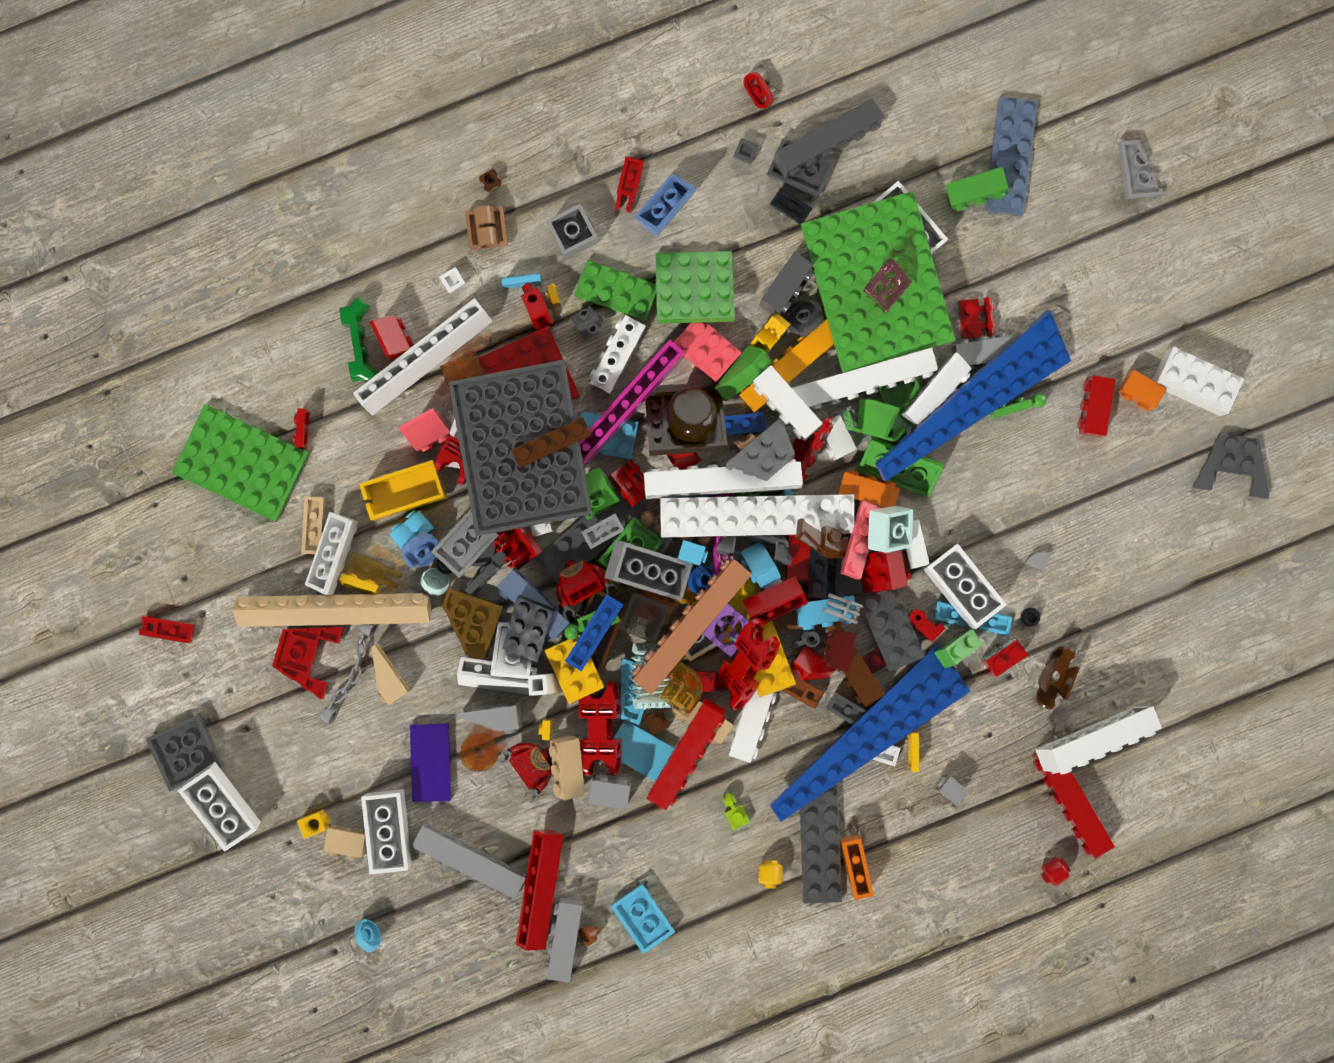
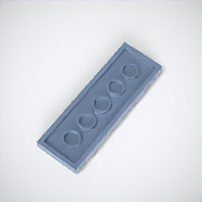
[984,97,1038,216]

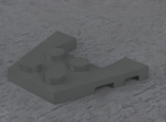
[1192,434,1269,499]
[716,535,792,565]

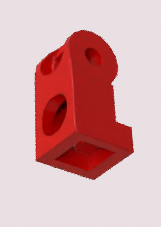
[908,609,945,643]

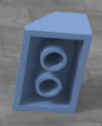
[635,174,696,237]

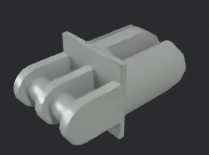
[822,593,863,624]

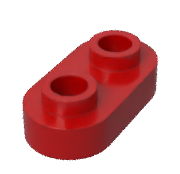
[743,72,774,109]

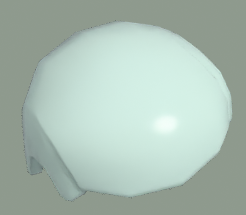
[421,568,450,596]

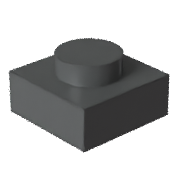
[733,138,759,165]

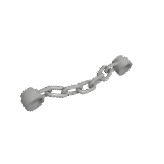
[320,624,378,724]

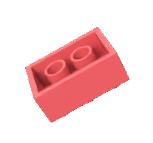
[674,322,741,384]

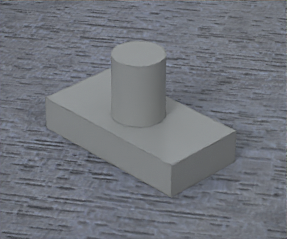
[581,513,625,549]

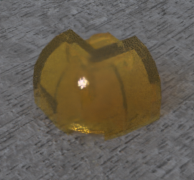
[659,661,703,717]

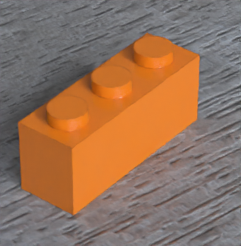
[836,470,900,508]
[840,834,874,900]

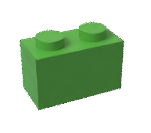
[934,628,983,668]

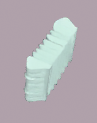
[630,642,675,710]

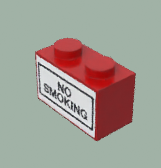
[981,638,1028,677]

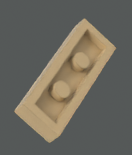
[301,496,325,554]

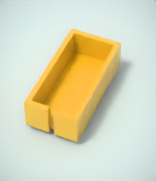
[359,460,448,521]

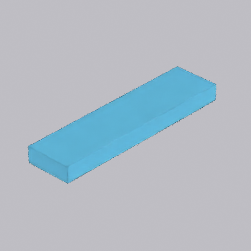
[933,601,1013,636]

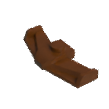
[796,518,850,559]

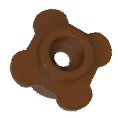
[479,169,502,192]

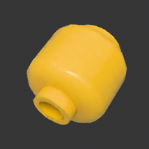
[758,861,783,888]

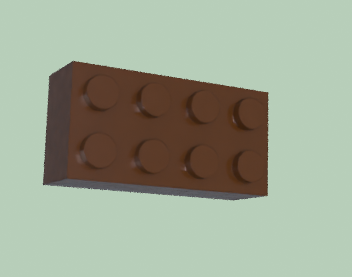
[580,591,630,675]

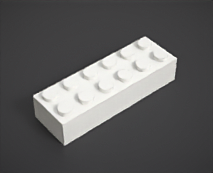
[1035,706,1162,774]

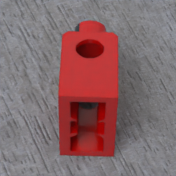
[521,283,554,331]

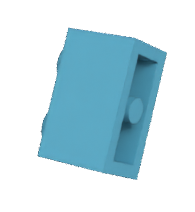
[677,540,708,566]
[741,541,781,588]

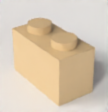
[323,825,367,860]

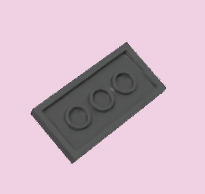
[859,589,925,672]

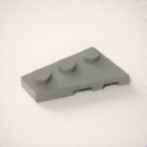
[1118,140,1165,200]

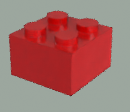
[861,550,908,593]

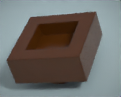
[644,709,669,734]

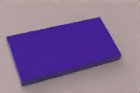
[410,723,451,802]

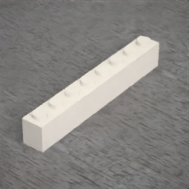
[353,298,493,416]
[792,348,938,411]
[644,459,803,499]

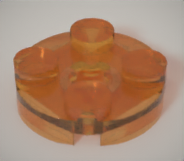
[460,732,499,772]

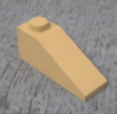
[371,644,411,705]

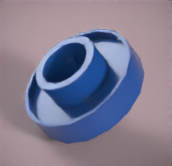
[688,566,713,594]

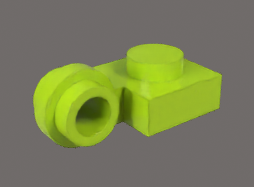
[722,792,750,830]

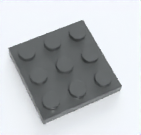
[146,714,224,791]

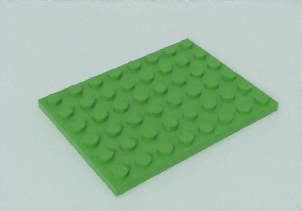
[801,191,955,373]

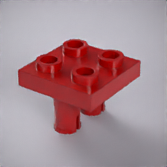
[493,527,542,570]

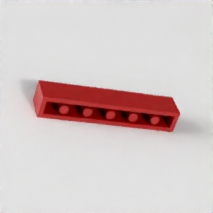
[646,698,726,810]
[1032,753,1115,859]
[516,830,564,951]

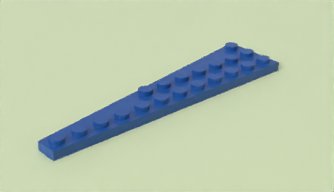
[875,310,1071,481]
[770,643,970,822]

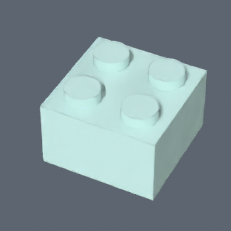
[868,506,913,553]

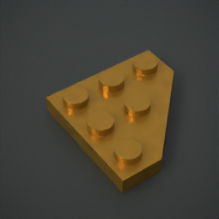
[442,588,504,660]

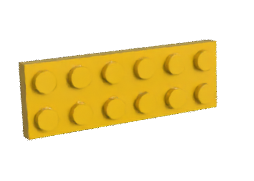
[728,578,796,698]

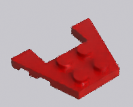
[272,626,345,700]

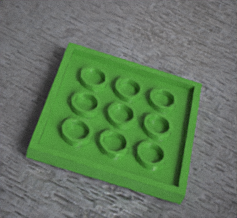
[656,251,735,323]

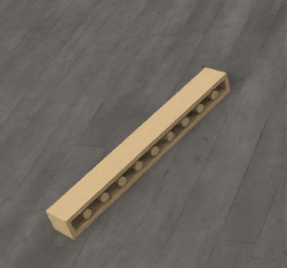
[233,593,432,627]

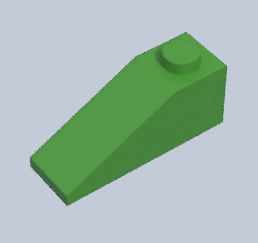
[714,345,772,401]

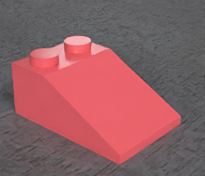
[398,408,450,453]

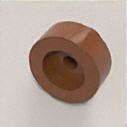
[579,924,599,946]

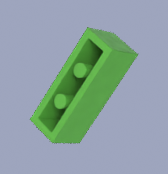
[946,167,1009,211]

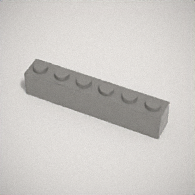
[412,823,527,899]

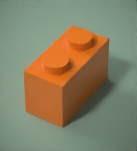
[1116,370,1167,411]

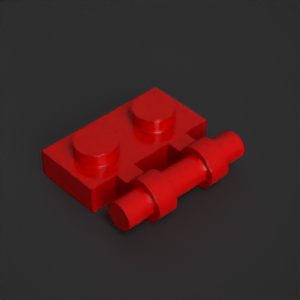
[958,297,996,339]
[608,460,646,507]

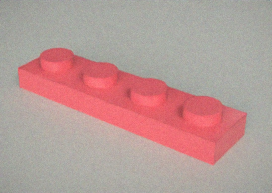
[841,501,880,580]

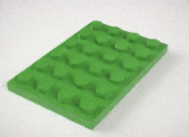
[172,404,310,522]

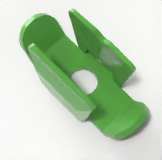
[843,399,906,442]

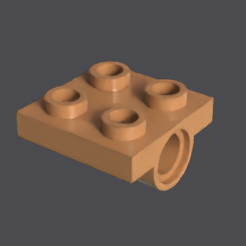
[465,206,508,251]

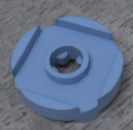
[401,531,439,568]

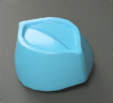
[354,919,381,953]

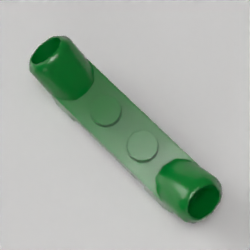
[339,297,379,383]

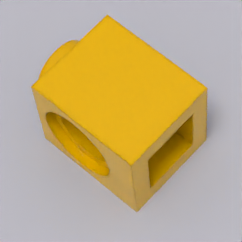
[297,809,330,839]

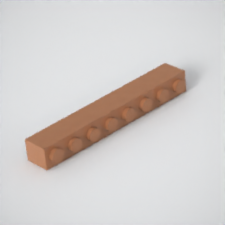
[631,558,752,695]

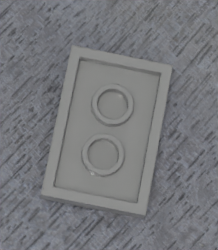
[431,509,500,578]

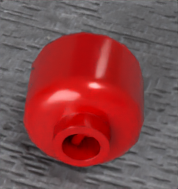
[1040,857,1071,886]

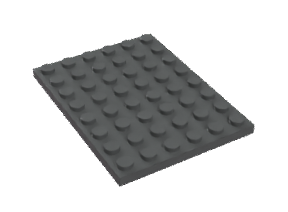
[449,360,593,536]

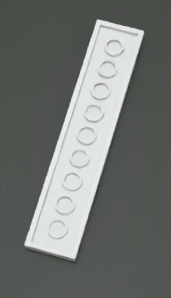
[660,494,854,537]

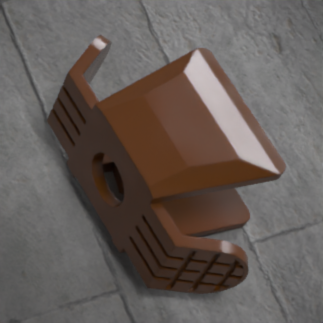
[1036,646,1080,710]

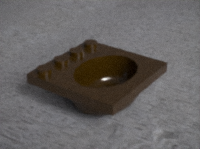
[645,387,728,456]

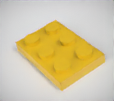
[544,634,604,704]

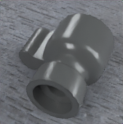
[792,629,820,649]

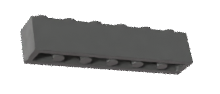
[773,98,884,179]

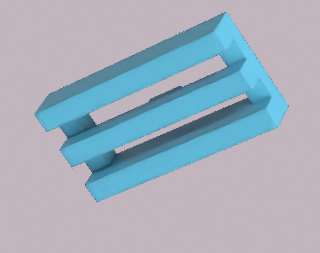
[501,273,542,289]

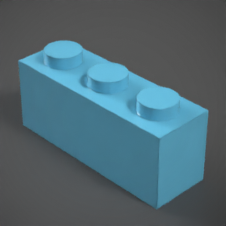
[795,595,855,630]

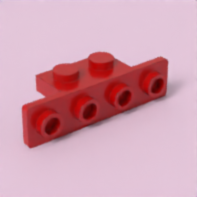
[792,417,834,483]

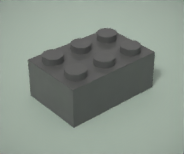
[759,251,814,316]

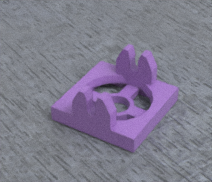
[702,604,749,657]

